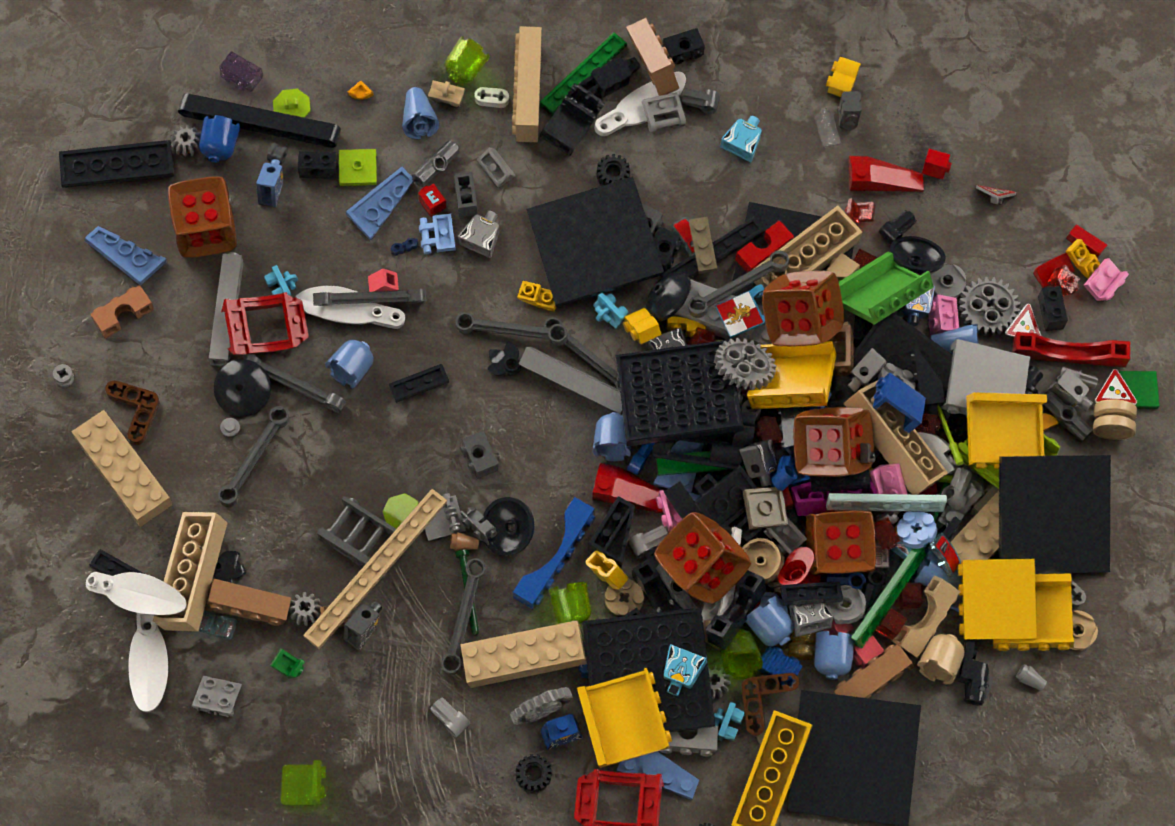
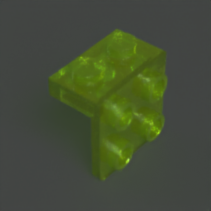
[281,760,326,805]

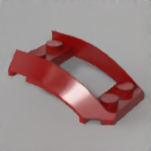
[221,292,309,355]
[574,769,664,826]

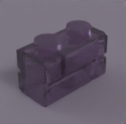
[219,51,263,92]

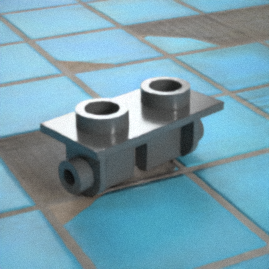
[460,507,497,545]

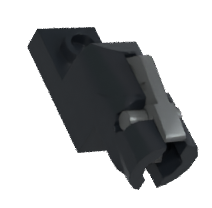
[958,640,993,706]

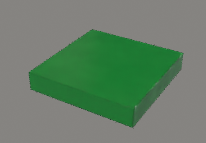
[1118,371,1160,409]

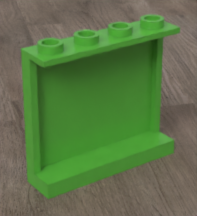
[839,252,934,324]

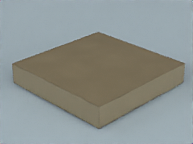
[743,487,788,529]

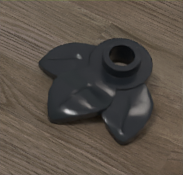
[487,341,521,375]
[213,551,246,583]

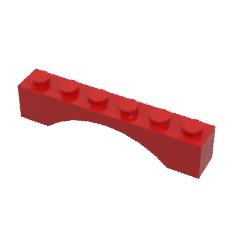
[1012,332,1130,368]

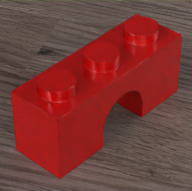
[735,220,794,273]

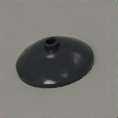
[890,236,946,274]
[646,271,691,322]
[214,359,271,417]
[481,497,535,556]

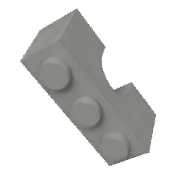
[660,726,718,757]

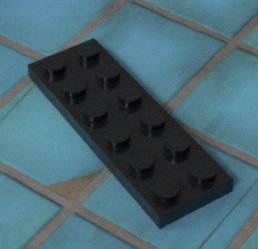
[59,140,174,188]

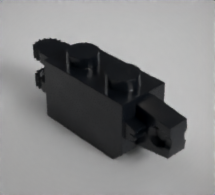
[579,57,640,98]

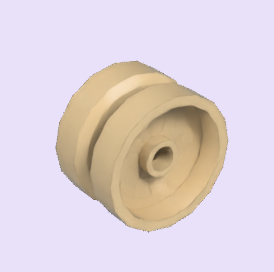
[1093,399,1137,440]
[742,538,786,586]

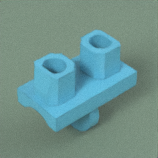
[264,265,298,296]
[593,293,628,329]
[714,702,745,741]

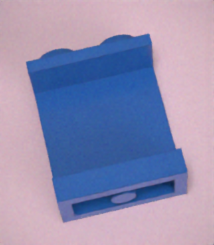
[873,373,926,433]

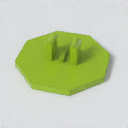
[273,89,311,118]
[382,493,419,529]

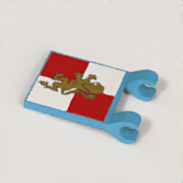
[715,284,766,339]

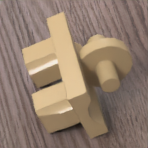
[428,80,465,107]

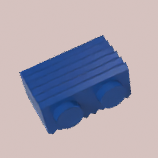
[755,646,803,688]

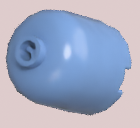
[325,340,374,389]
[593,412,631,461]
[745,596,794,646]
[814,631,855,680]

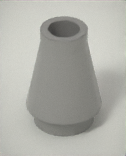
[1016,664,1047,691]

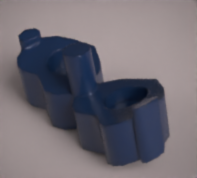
[390,238,418,256]

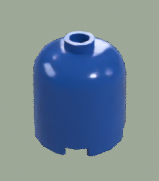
[199,115,240,163]

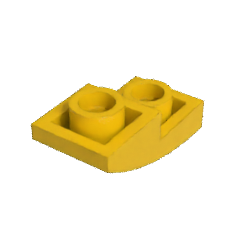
[1066,239,1100,279]
[517,281,556,312]
[666,316,706,339]

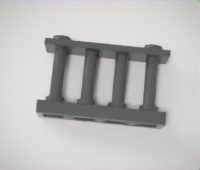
[317,496,396,580]

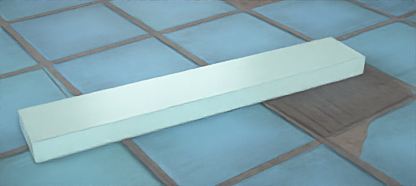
[826,493,947,512]

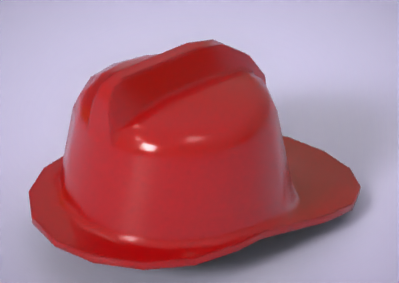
[778,547,815,585]

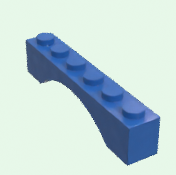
[513,497,596,610]

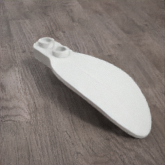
[594,72,686,136]
[296,286,405,329]
[86,572,187,615]
[129,613,168,712]

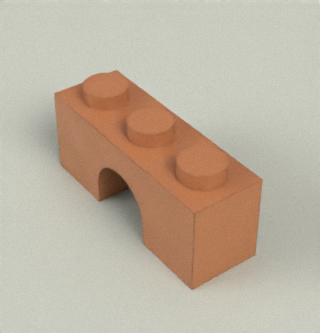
[91,285,154,339]

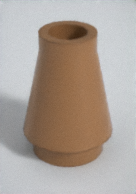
[450,532,479,551]

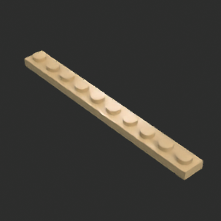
[303,489,447,649]

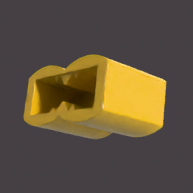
[826,57,861,97]
[623,308,662,344]
[586,551,629,590]

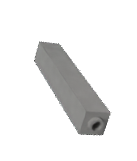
[209,252,243,366]
[519,347,623,414]

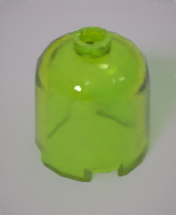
[444,36,490,83]
[548,581,591,626]
[719,629,763,679]

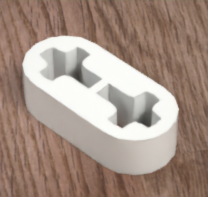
[475,87,509,108]

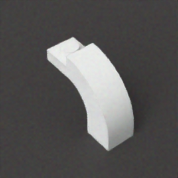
[917,432,957,474]

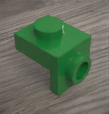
[270,649,305,679]

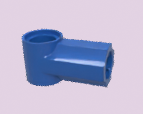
[771,455,797,491]
[827,572,866,590]

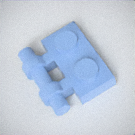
[419,214,456,255]

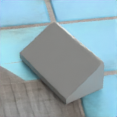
[477,147,516,187]

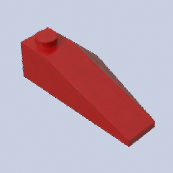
[849,156,924,192]
[592,463,663,514]

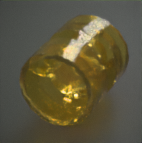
[788,629,817,660]

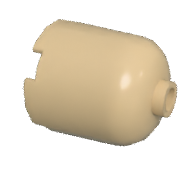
[917,634,965,685]

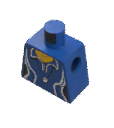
[540,714,583,750]

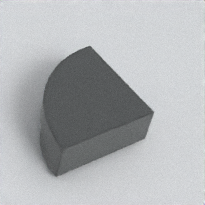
[860,443,875,463]

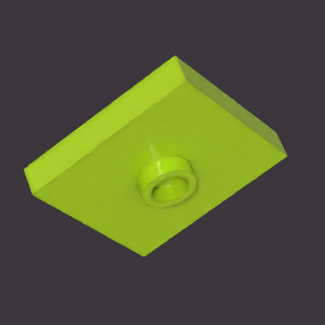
[339,149,377,186]

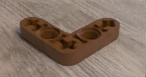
[105,380,160,445]
[742,673,800,736]

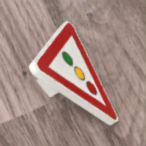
[1005,304,1041,337]
[1095,369,1137,405]

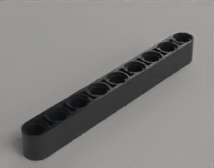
[178,93,341,148]

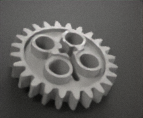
[958,277,1020,336]
[714,338,777,390]
[510,687,573,725]

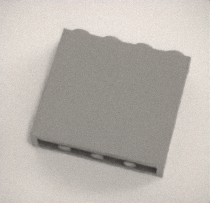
[941,339,1030,417]

